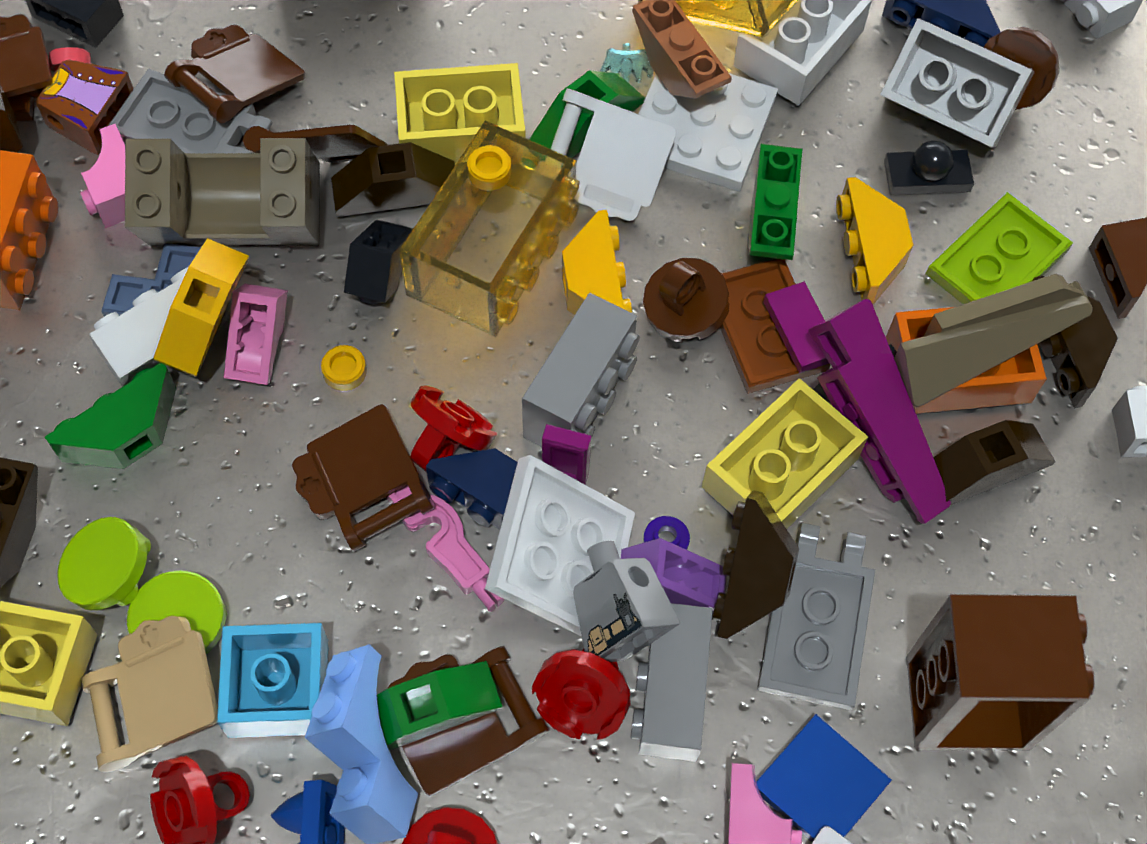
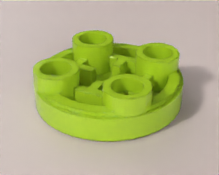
[57,517,151,611]
[127,570,227,655]

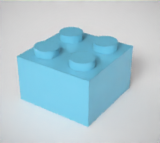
[217,623,328,738]

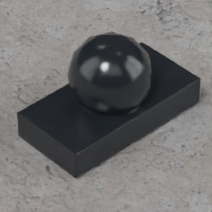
[884,140,974,195]

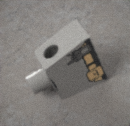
[573,541,680,662]

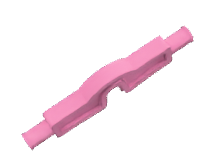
[386,485,504,612]

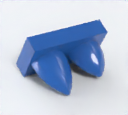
[271,779,345,844]

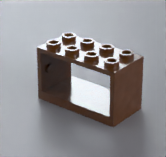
[906,594,1095,751]

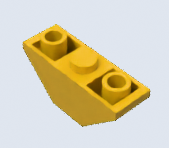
[836,177,913,305]
[561,210,632,315]
[153,238,249,377]

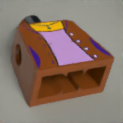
[27,60,134,155]

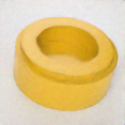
[467,145,511,191]
[321,345,367,391]

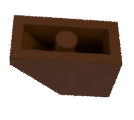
[1089,217,1147,319]

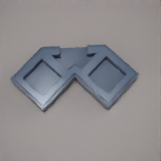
[101,244,201,317]

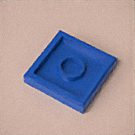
[756,714,892,842]

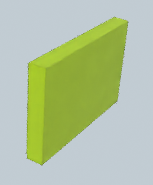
[925,192,1073,304]

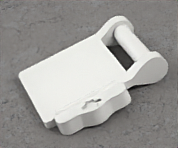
[539,88,676,221]

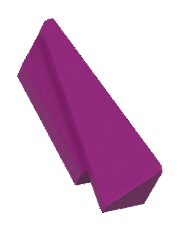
[808,299,951,524]

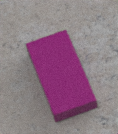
[763,281,829,374]
[542,424,592,485]

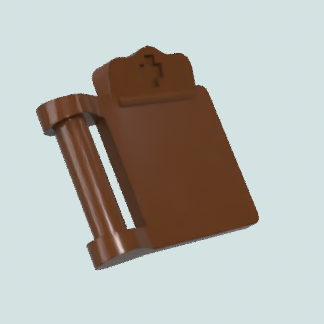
[0,14,53,98]
[164,24,305,123]
[243,125,387,162]
[292,404,435,552]
[388,646,549,796]

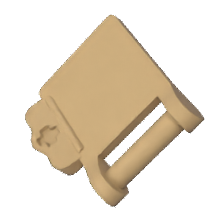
[81,616,218,772]

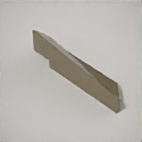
[894,273,1093,407]

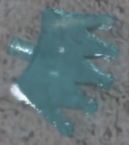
[600,43,653,83]

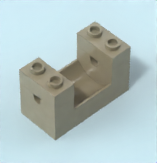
[125,138,320,246]

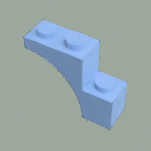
[304,644,418,844]

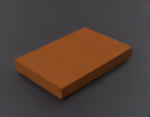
[720,258,831,394]

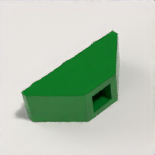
[529,70,645,164]
[748,144,802,260]
[45,363,176,469]
[377,661,503,751]

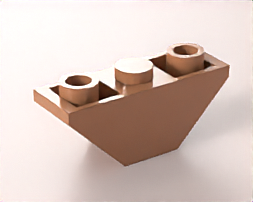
[632,0,732,99]

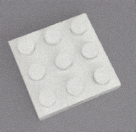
[639,73,778,192]
[485,455,635,636]

